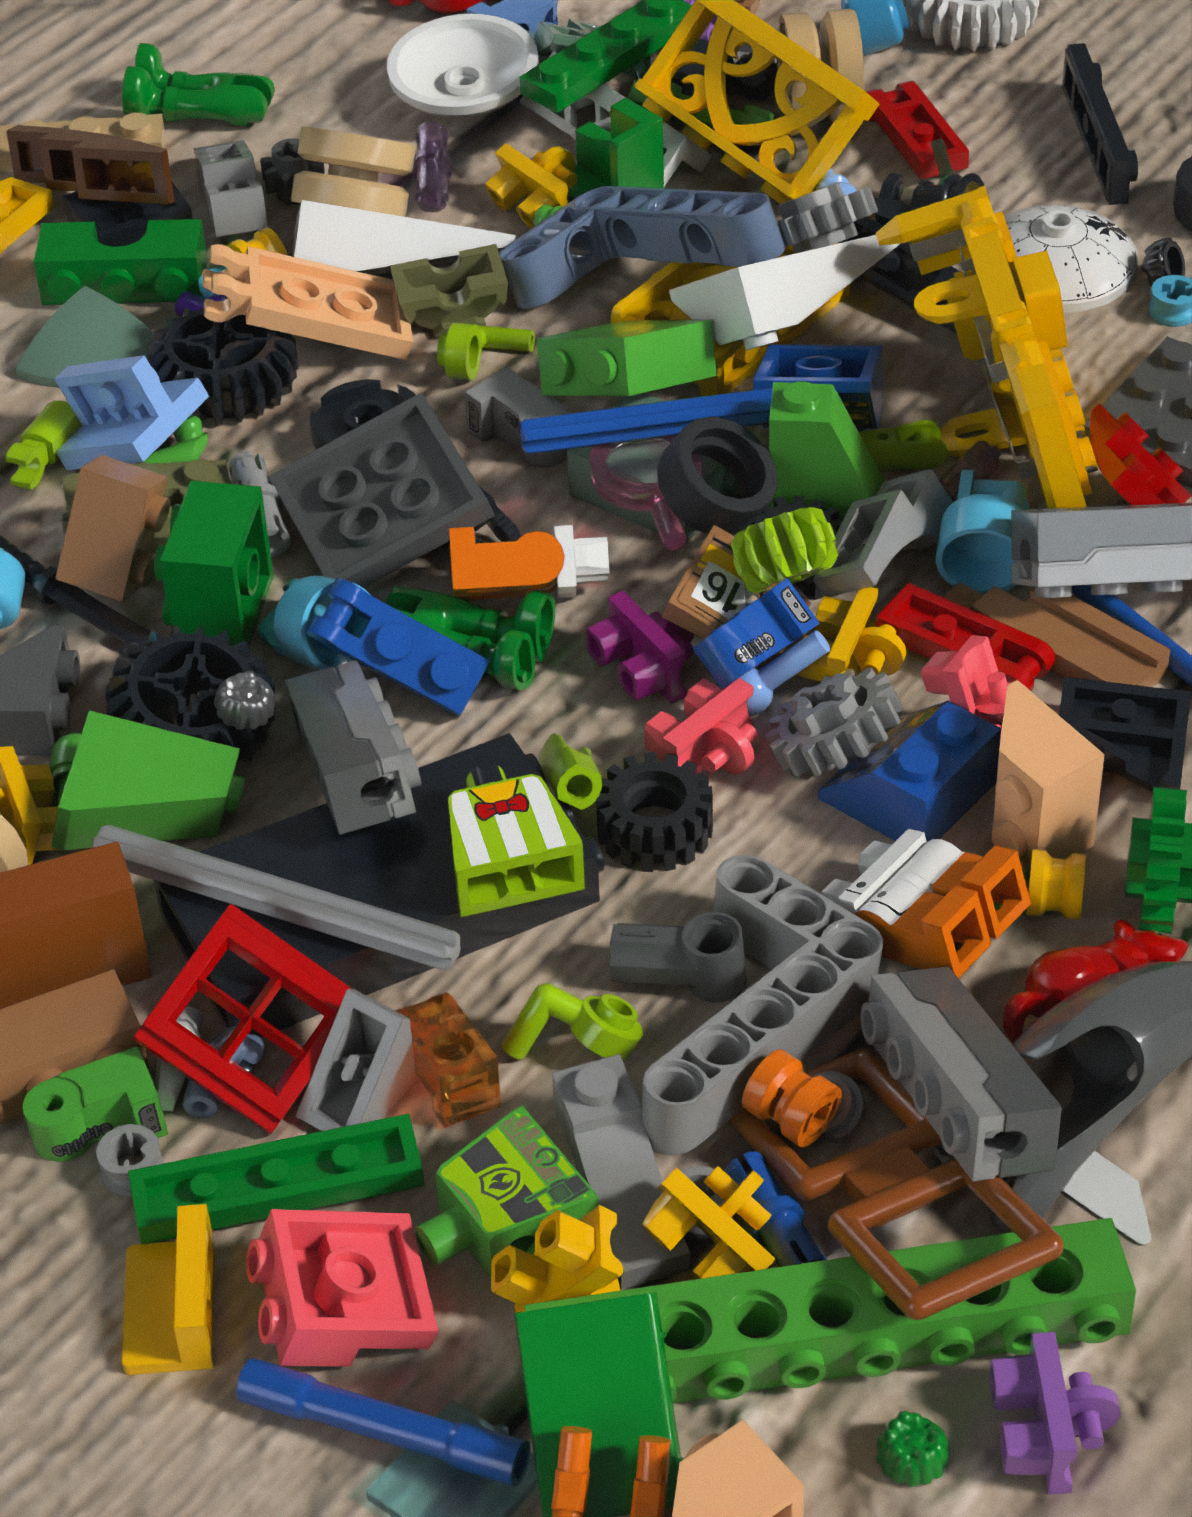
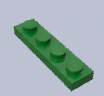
[519,0,692,113]
[128,1113,425,1245]

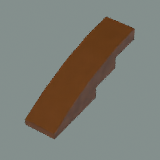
[7,125,174,204]

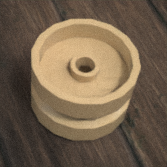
[777,9,865,127]
[291,126,416,217]

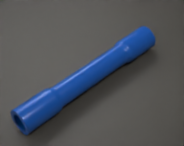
[236,1358,531,1487]

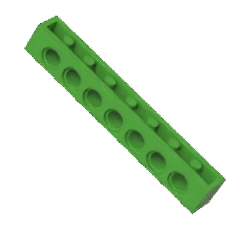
[524,1218,1136,1403]

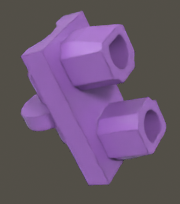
[989,1332,1121,1495]

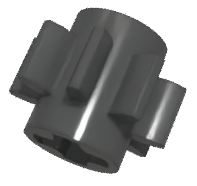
[260,139,325,205]

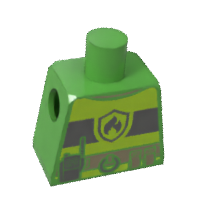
[415,1105,598,1277]

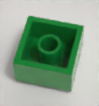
[154,481,274,646]

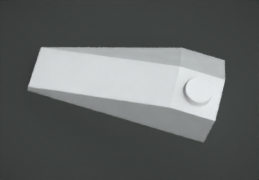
[292,200,516,275]
[669,235,899,350]

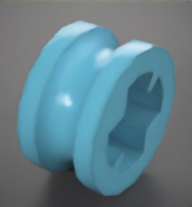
[1149,275,1192,327]

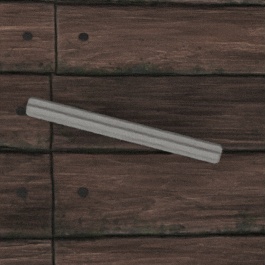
[91,825,461,971]

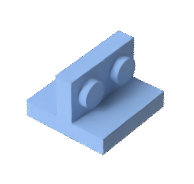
[54,355,209,470]

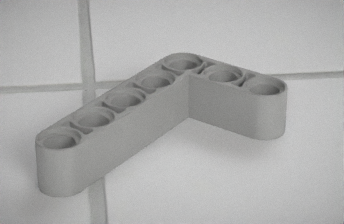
[641,855,883,1155]

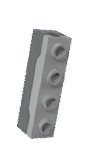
[1011,502,1192,598]
[284,660,421,835]
[861,966,1062,1181]

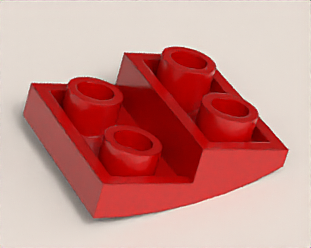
[1090,403,1191,505]

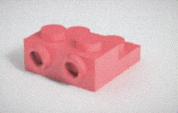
[246,1209,439,1367]

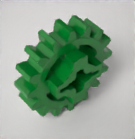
[1124,787,1192,934]

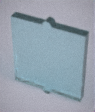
[366,1399,538,1517]

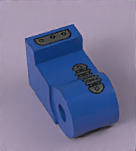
[692,578,820,689]

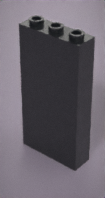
[154,733,604,1038]

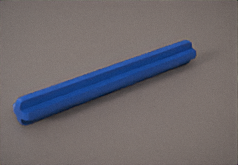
[520,387,773,455]

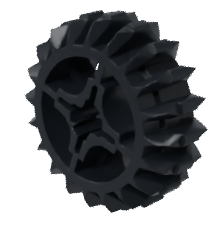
[147,306,299,425]
[106,624,276,763]

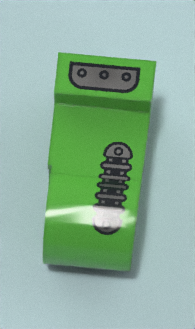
[22,1046,168,1162]

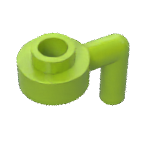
[437,323,535,380]
[501,983,643,1061]

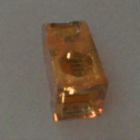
[394,992,501,1128]

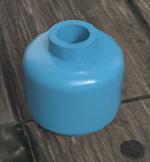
[841,0,910,56]

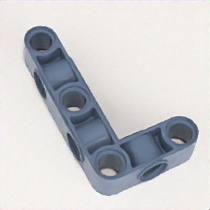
[499,186,785,309]

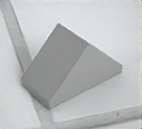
[295,989,417,1131]

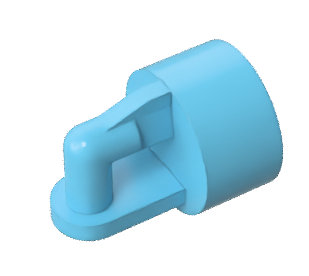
[936,469,1030,595]
[258,576,370,670]

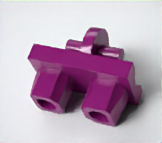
[586,590,694,704]

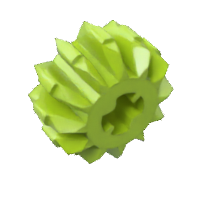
[731,507,838,593]

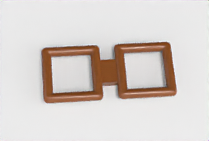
[728,1049,1064,1320]

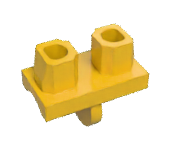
[485,143,577,229]
[797,587,907,682]
[0,746,61,865]
[640,1166,775,1279]
[491,1205,623,1328]

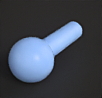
[724,630,830,716]

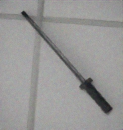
[0,535,151,645]

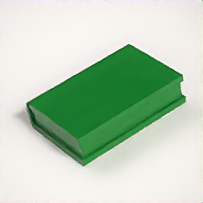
[514,1292,684,1517]

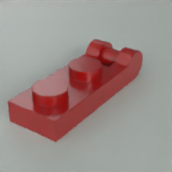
[866,81,969,180]
[876,583,1056,691]

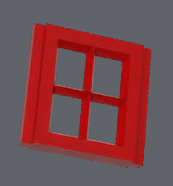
[133,903,352,1135]

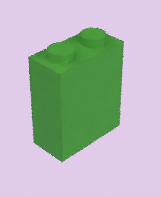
[536,319,717,396]

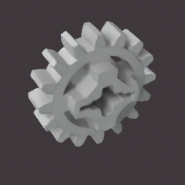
[777,182,878,254]
[765,668,903,777]

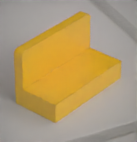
[122,1204,215,1375]

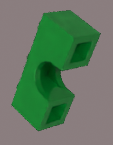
[33,219,208,305]

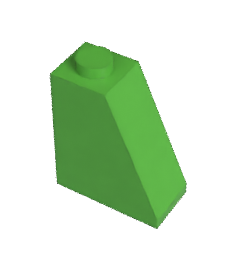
[768,381,885,519]
[51,710,246,850]

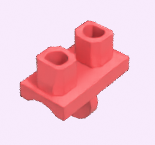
[921,635,1027,740]
[644,678,758,774]

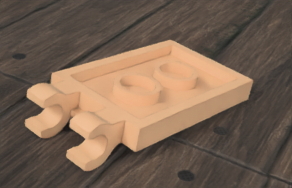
[202,244,413,360]

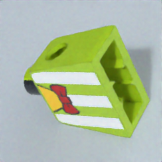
[448,764,585,917]

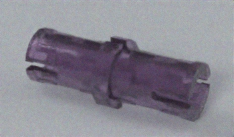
[412,121,453,212]

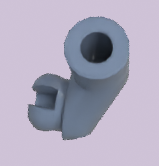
[183,1026,264,1118]

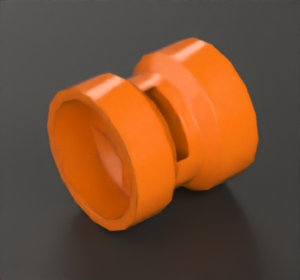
[742,1049,842,1148]

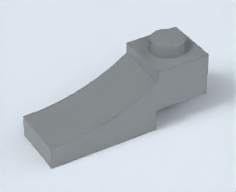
[194,140,269,242]
[813,469,953,597]
[552,1054,690,1290]

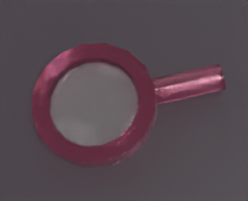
[590,436,702,550]

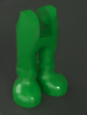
[122,43,275,126]
[385,586,555,690]

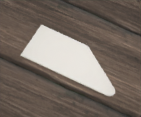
[1063,1151,1151,1245]

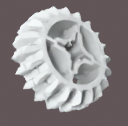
[906,0,1039,52]

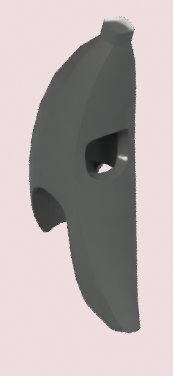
[990,961,1192,1234]

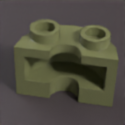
[390,244,508,337]

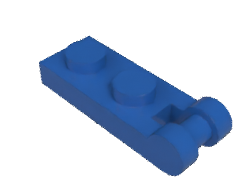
[307,578,490,718]

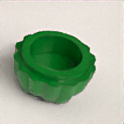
[876,1411,950,1487]

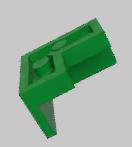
[567,98,664,203]

